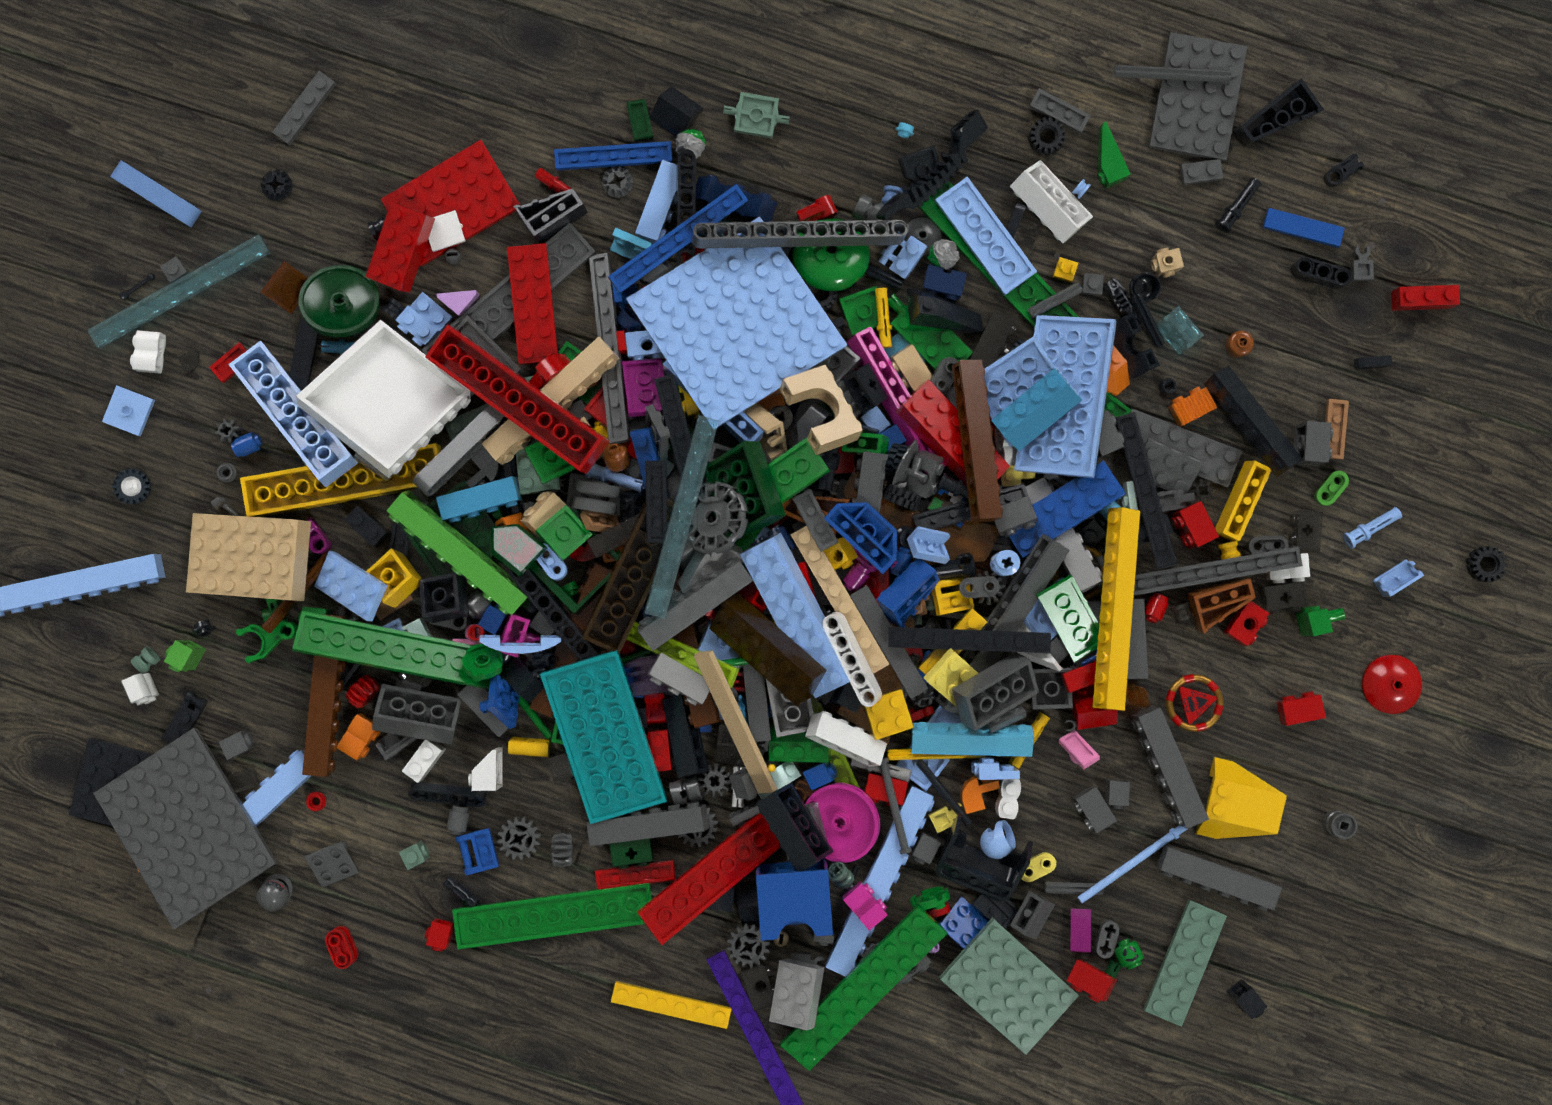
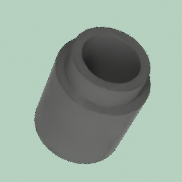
[446,805,469,835]

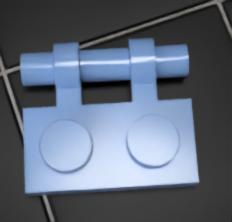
[878,231,928,280]

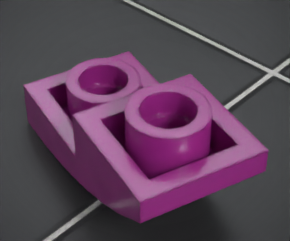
[1070,909,1091,953]

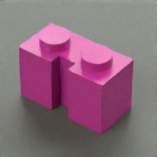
[842,881,888,931]

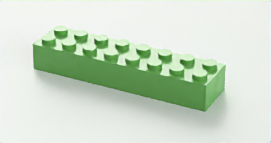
[387,490,527,615]

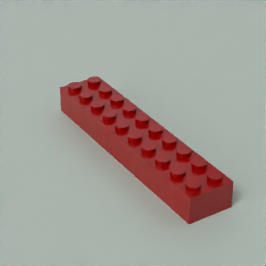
[425,324,610,474]

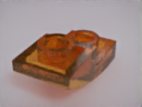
[1125,683,1151,707]

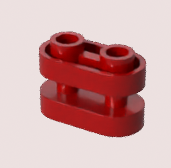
[325,926,358,969]

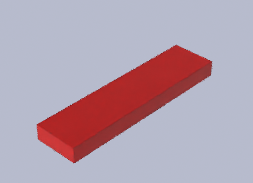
[595,859,676,889]

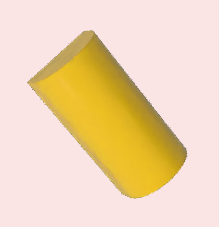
[508,737,551,757]

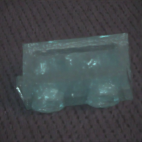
[1157,306,1204,355]

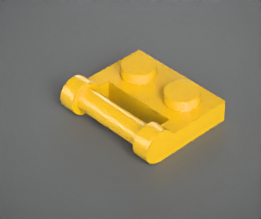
[931,576,974,616]

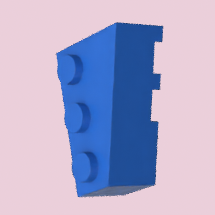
[877,558,940,628]

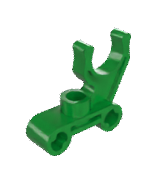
[236,598,298,663]

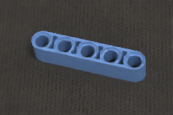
[110,160,202,228]

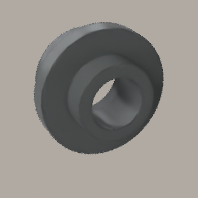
[217,463,237,483]

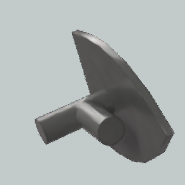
[892,439,928,485]

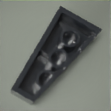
[1233,78,1324,146]

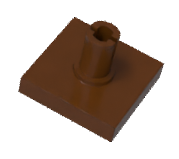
[261,261,308,314]

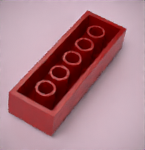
[895,379,1010,485]

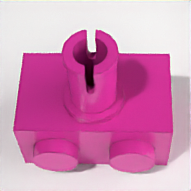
[500,612,540,658]

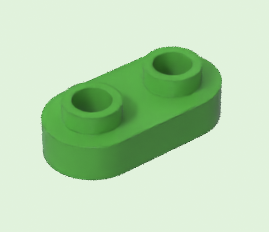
[1314,471,1349,506]

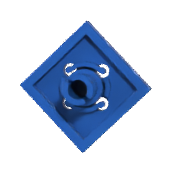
[479,674,520,729]

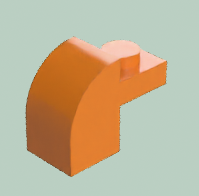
[960,776,1000,814]

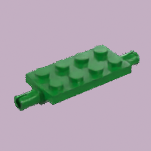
[888,293,973,371]

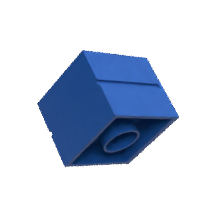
[756,859,833,941]

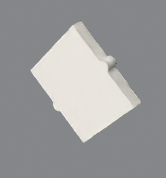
[429,210,466,252]

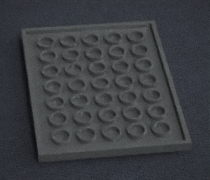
[93,728,278,929]

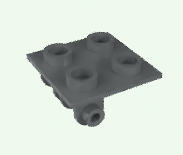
[305,841,359,888]

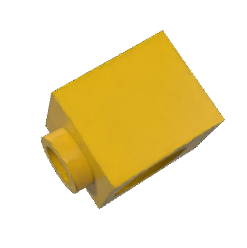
[824,537,858,570]

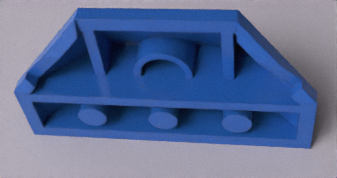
[824,502,897,574]

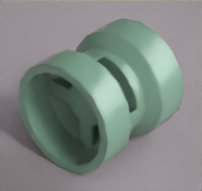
[131,646,160,674]
[828,862,854,889]

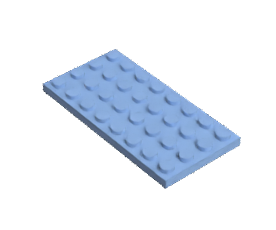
[1014,315,1117,478]

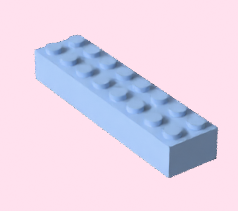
[228,341,358,487]
[740,533,850,698]

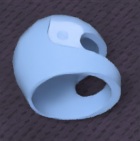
[980,820,1016,859]

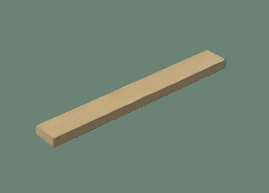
[694,650,777,794]

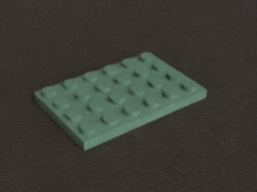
[939,917,1079,1055]

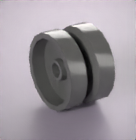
[572,480,620,515]

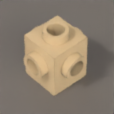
[1151,248,1184,278]

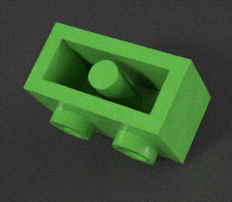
[164,640,206,672]

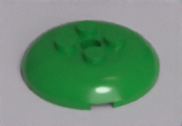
[792,218,870,291]

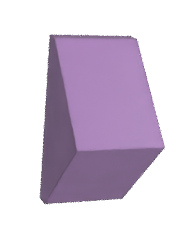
[437,290,480,317]

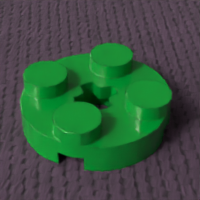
[462,643,503,682]
[910,886,950,911]

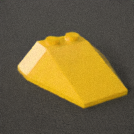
[1195,757,1287,839]

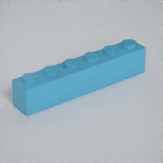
[911,722,1034,757]

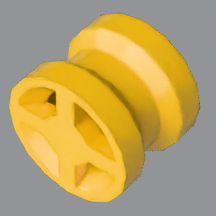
[1218,541,1241,560]

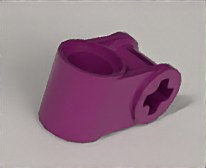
[308,517,332,555]

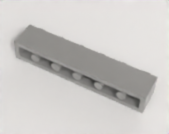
[1025,477,1103,593]

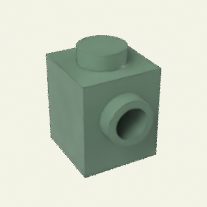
[399,840,430,870]

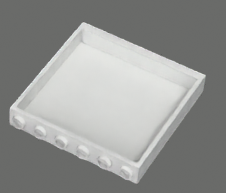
[296,320,471,478]

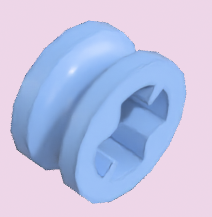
[1072,179,1091,199]

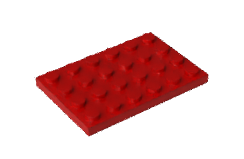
[381,140,521,267]

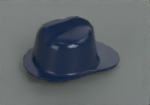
[617,303,645,333]

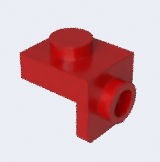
[644,692,667,725]

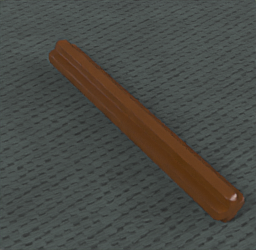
[262,552,328,633]

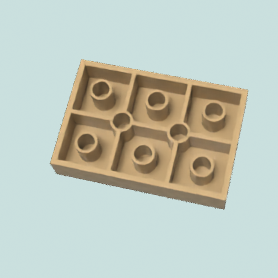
[186,513,311,601]

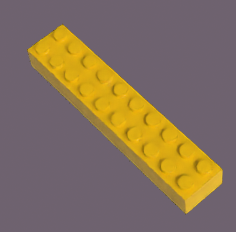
[240,443,447,517]

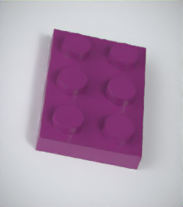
[622,358,664,417]

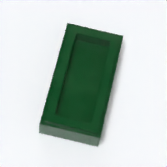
[626,98,653,142]

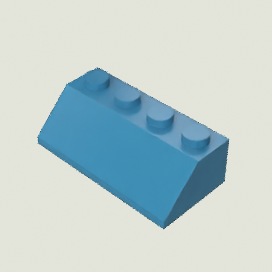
[991,368,1082,451]

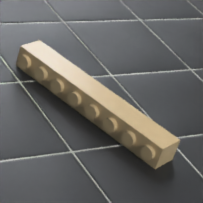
[482,337,620,465]
[791,525,889,674]

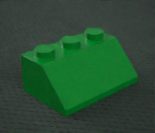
[769,718,831,762]

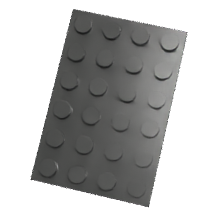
[1148,32,1247,162]

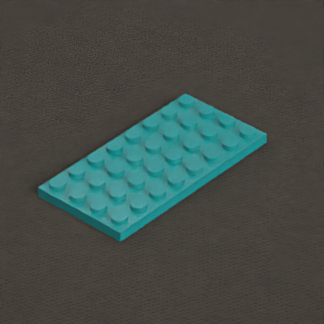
[540,650,667,824]

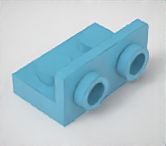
[610,228,652,259]

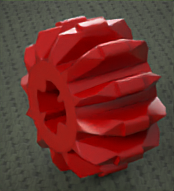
[346,675,380,708]

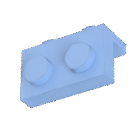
[907,526,950,564]

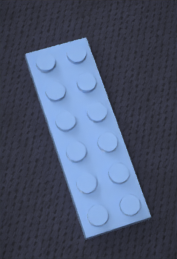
[935,177,1037,296]

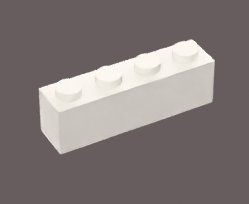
[805,711,887,767]

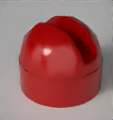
[468,625,485,641]

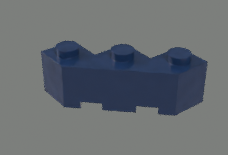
[695,175,777,222]

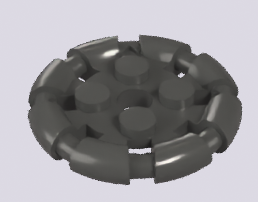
[679,482,748,554]

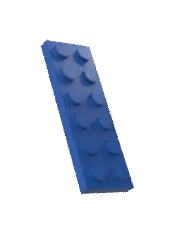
[1009,460,1126,559]

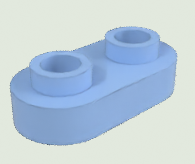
[537,543,567,580]

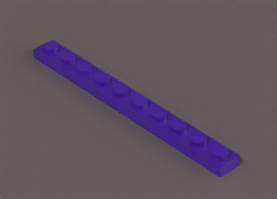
[706,949,804,1105]

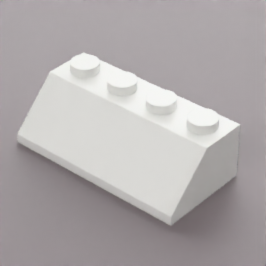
[1010,160,1093,243]

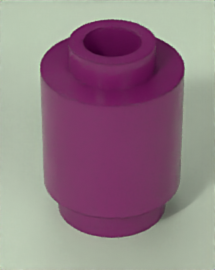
[843,561,871,592]

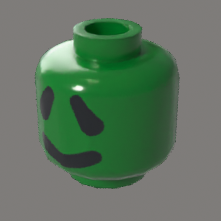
[1114,938,1144,970]

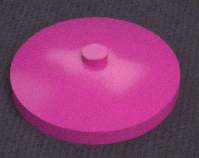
[805,783,880,863]

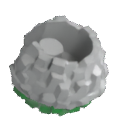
[675,129,706,161]
[928,239,960,270]

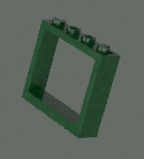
[529,507,621,615]

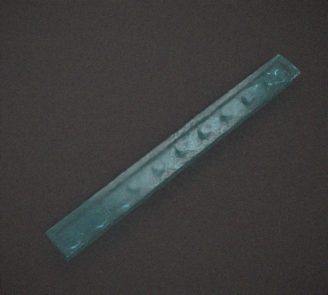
[87,234,270,348]
[644,415,719,619]

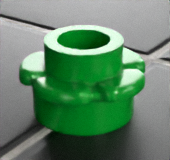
[561,581,579,596]

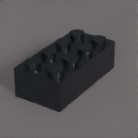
[756,783,834,871]

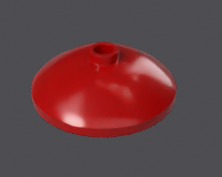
[1362,655,1422,714]

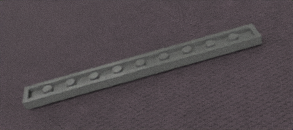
[589,253,630,444]
[1100,546,1303,595]

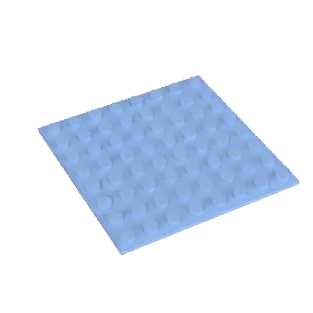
[626,217,847,430]

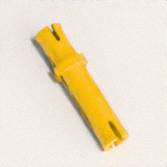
[875,288,892,349]
[1008,712,1050,769]

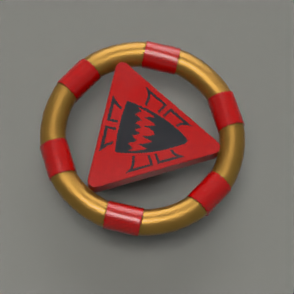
[1166,674,1224,732]

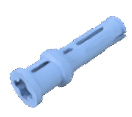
[585,462,645,493]
[1342,507,1402,549]

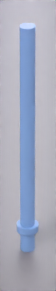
[1077,826,1187,903]

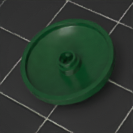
[299,265,380,337]

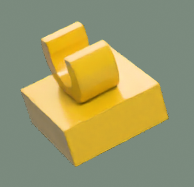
[1053,257,1078,283]

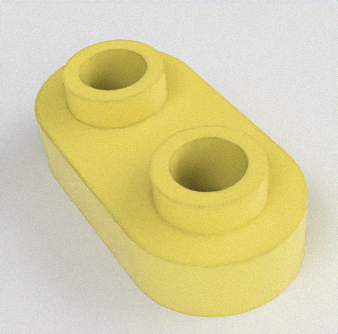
[1021,852,1056,882]

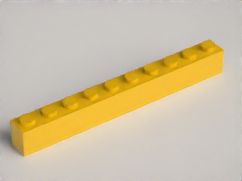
[1093,507,1140,711]

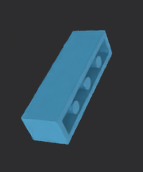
[436,476,522,523]

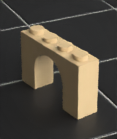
[779,365,863,455]

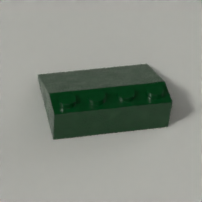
[703,441,786,537]

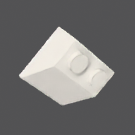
[468,747,503,791]

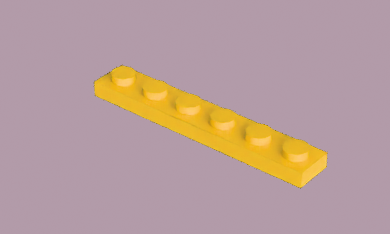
[611,981,731,1029]

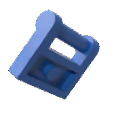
[455,827,500,875]

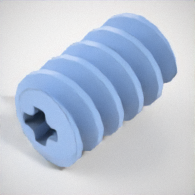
[990,550,1020,576]

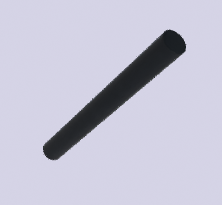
[916,759,972,826]

